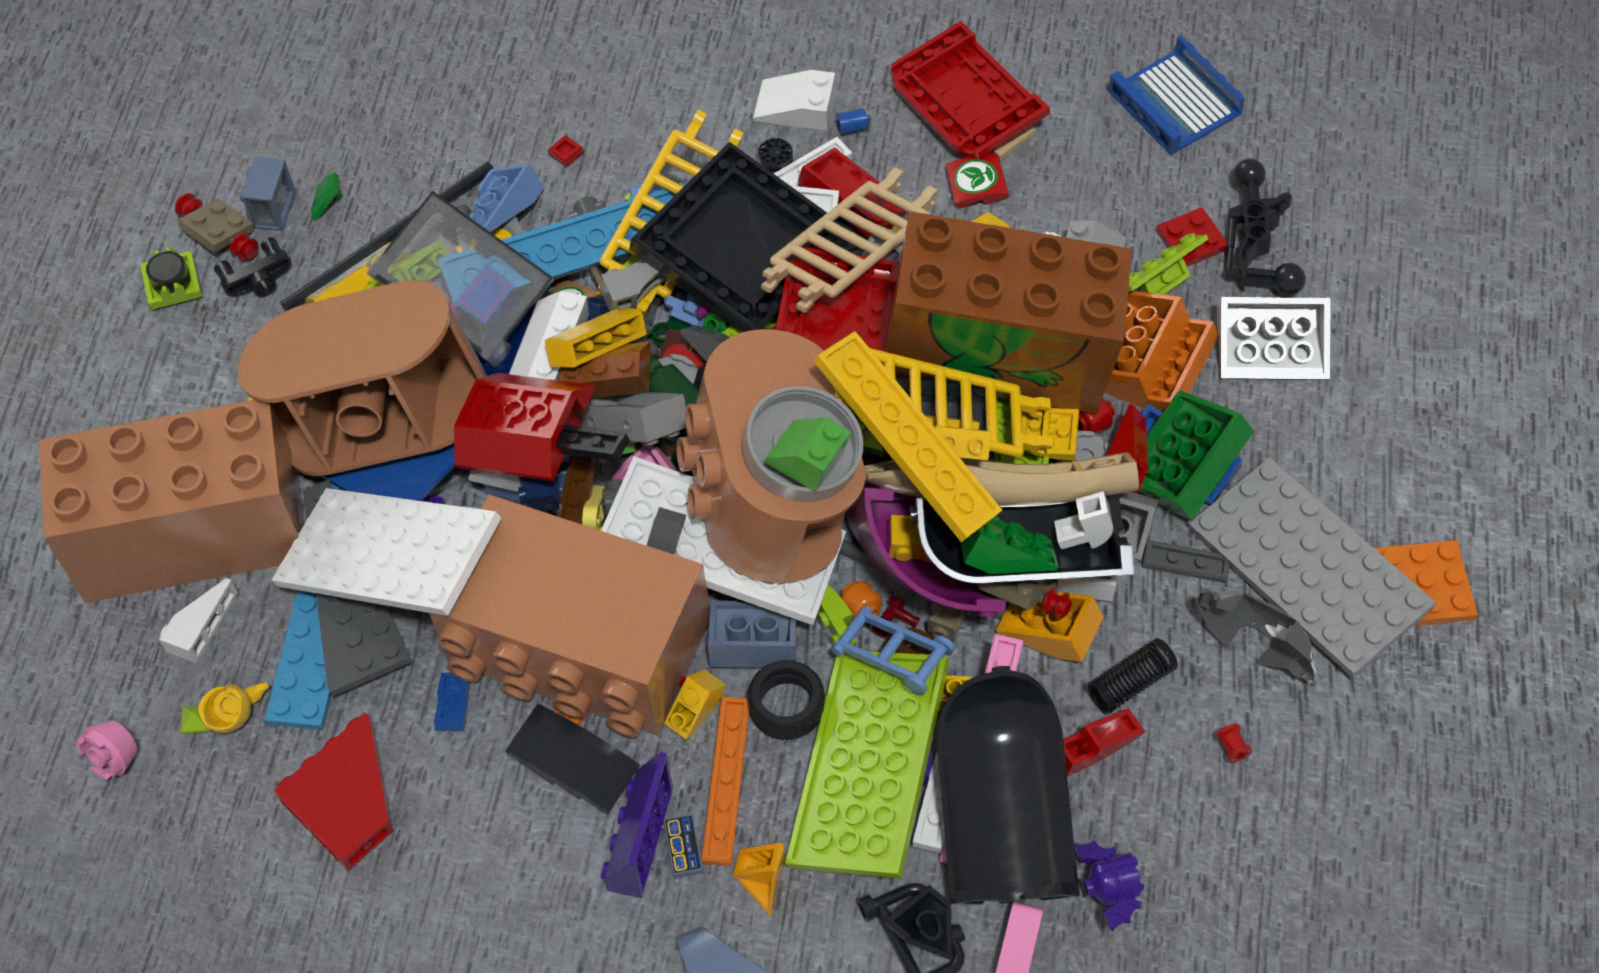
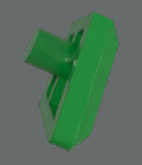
[311,172,342,220]

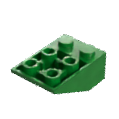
[960,516,1059,574]

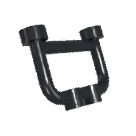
[857,883,965,973]

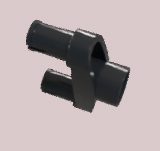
[214,237,291,297]

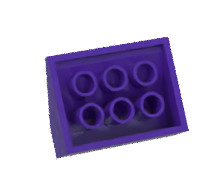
[601,752,673,899]

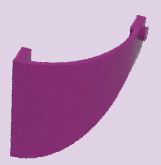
[846,487,1006,617]

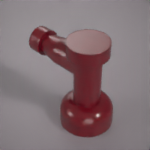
[869,595,920,639]

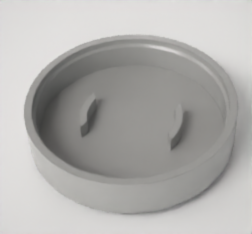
[742,386,863,502]

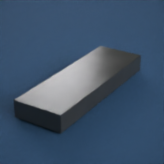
[1142,540,1230,584]

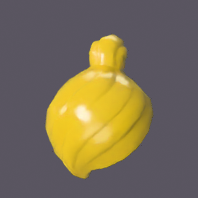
[198,682,269,734]

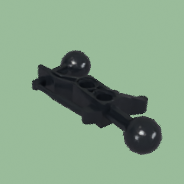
[1225,158,1306,296]

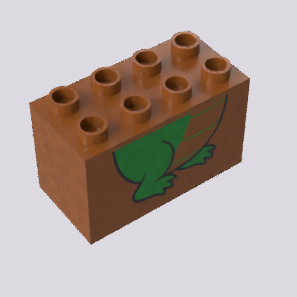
[883,211,1132,414]

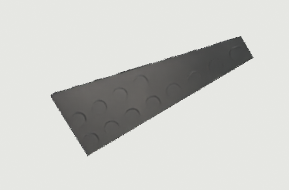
[303,480,411,697]

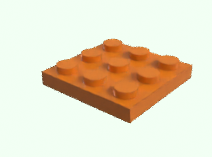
[1374,540,1478,626]

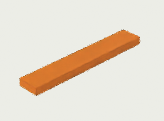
[701,696,750,867]

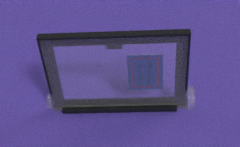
[366,191,554,367]

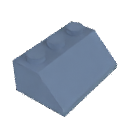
[708,601,797,668]

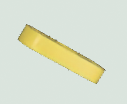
[582,485,605,530]

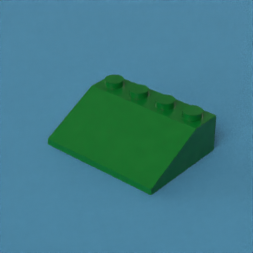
[1139,390,1254,520]

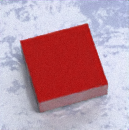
[548,135,584,168]

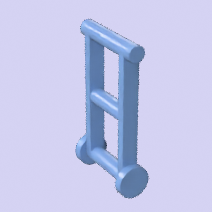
[832,605,955,695]

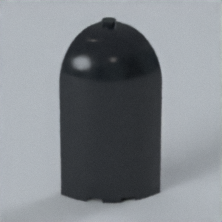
[910,495,1134,583]
[937,666,1080,905]

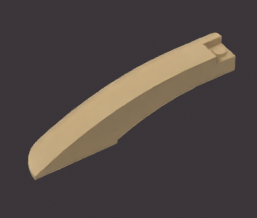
[864,452,1139,507]

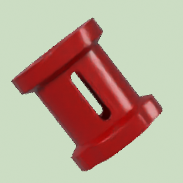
[1215,724,1253,763]

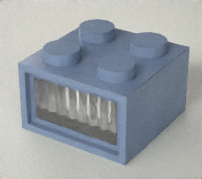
[240,156,296,231]

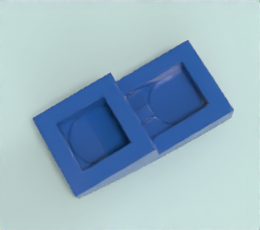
[434,673,470,731]

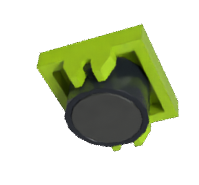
[140,247,203,310]

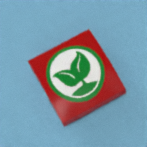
[946,153,1009,209]

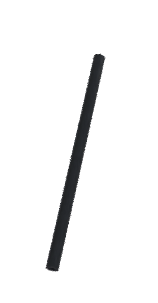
[280,161,494,311]

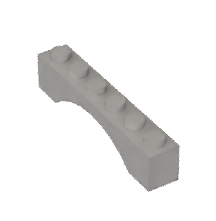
[599,262,668,311]

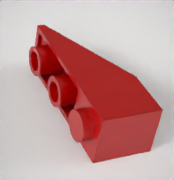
[1107,404,1148,493]

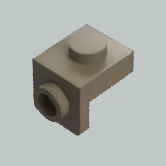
[927,604,967,642]

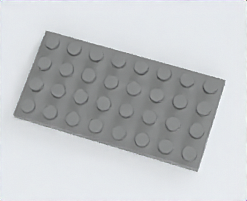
[1188,457,1436,678]

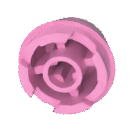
[76,721,137,780]

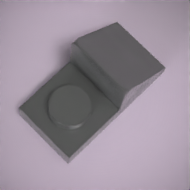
[647,507,687,555]

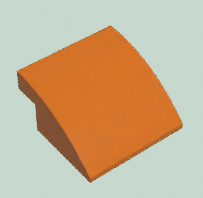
[1105,291,1219,412]

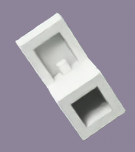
[1054,491,1113,549]

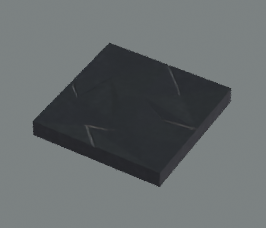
[629,142,853,333]

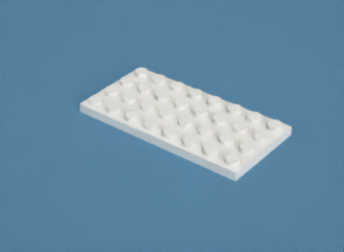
[601,456,846,625]
[272,488,502,616]

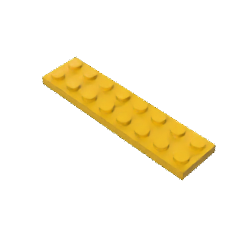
[813,331,1002,542]

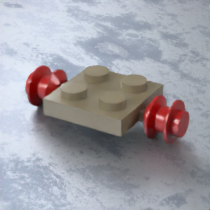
[175,193,258,262]
[976,579,1072,620]

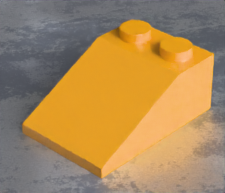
[996,591,1104,662]

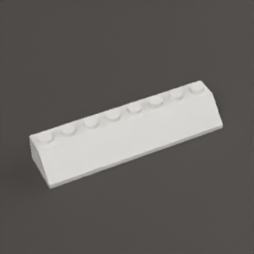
[468,291,589,492]

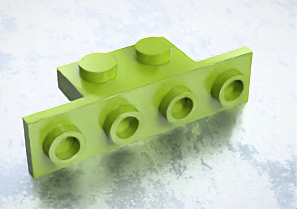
[1128,233,1208,295]

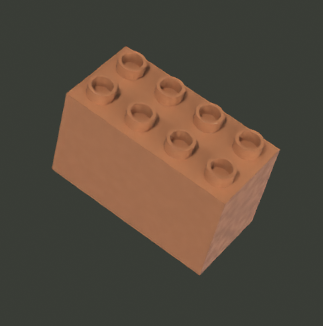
[39,400,304,603]
[429,494,710,737]

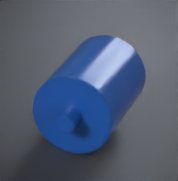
[836,108,871,135]

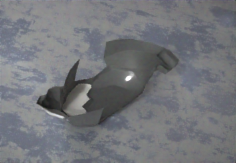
[1197,588,1316,683]

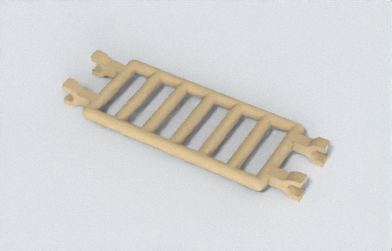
[761,167,938,313]

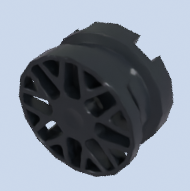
[758,138,793,174]

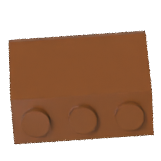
[560,341,651,399]

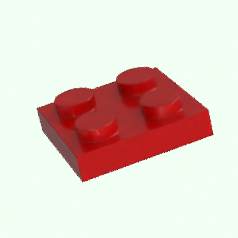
[1156,207,1228,267]

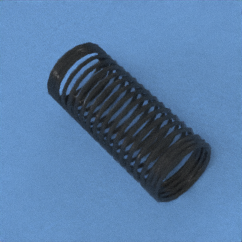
[1087,638,1178,714]

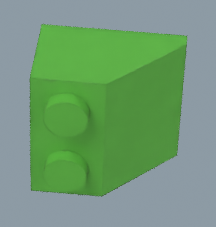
[764,417,851,492]

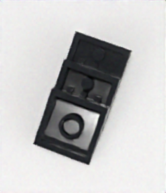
[504,703,640,815]

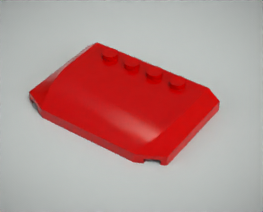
[891,21,1050,159]
[776,247,898,364]

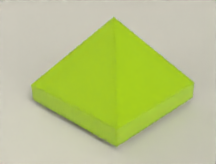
[181,705,211,734]

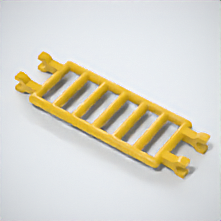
[597,109,744,318]
[831,348,1053,458]

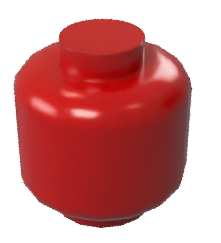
[1078,399,1115,434]

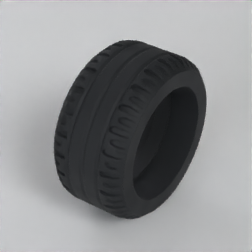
[748,660,825,740]

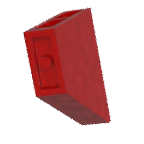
[274,713,394,872]

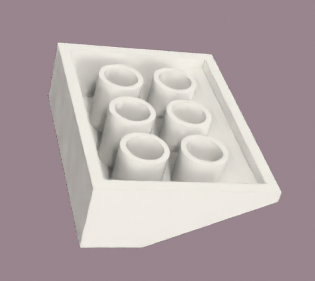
[1217,297,1330,379]

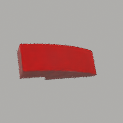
[1063,708,1145,777]

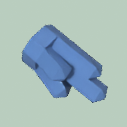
[664,294,707,327]

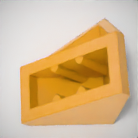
[732,843,785,917]

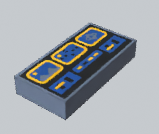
[664,814,703,879]

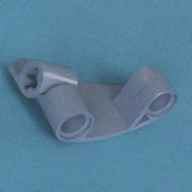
[676,927,770,973]

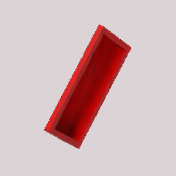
[797,147,907,238]

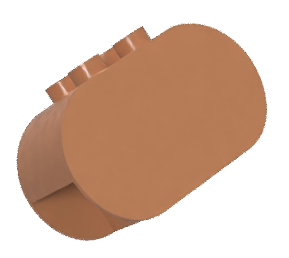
[237,280,487,476]
[677,329,865,583]

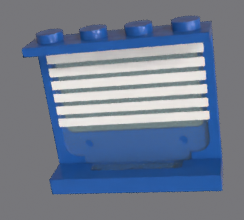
[1108,36,1245,156]

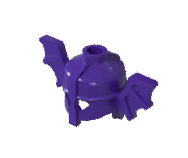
[1074,841,1145,931]

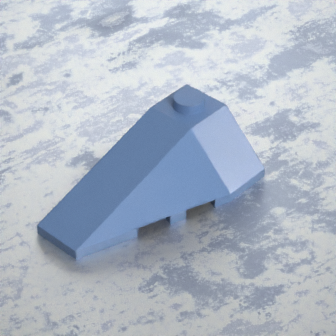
[464,163,544,237]

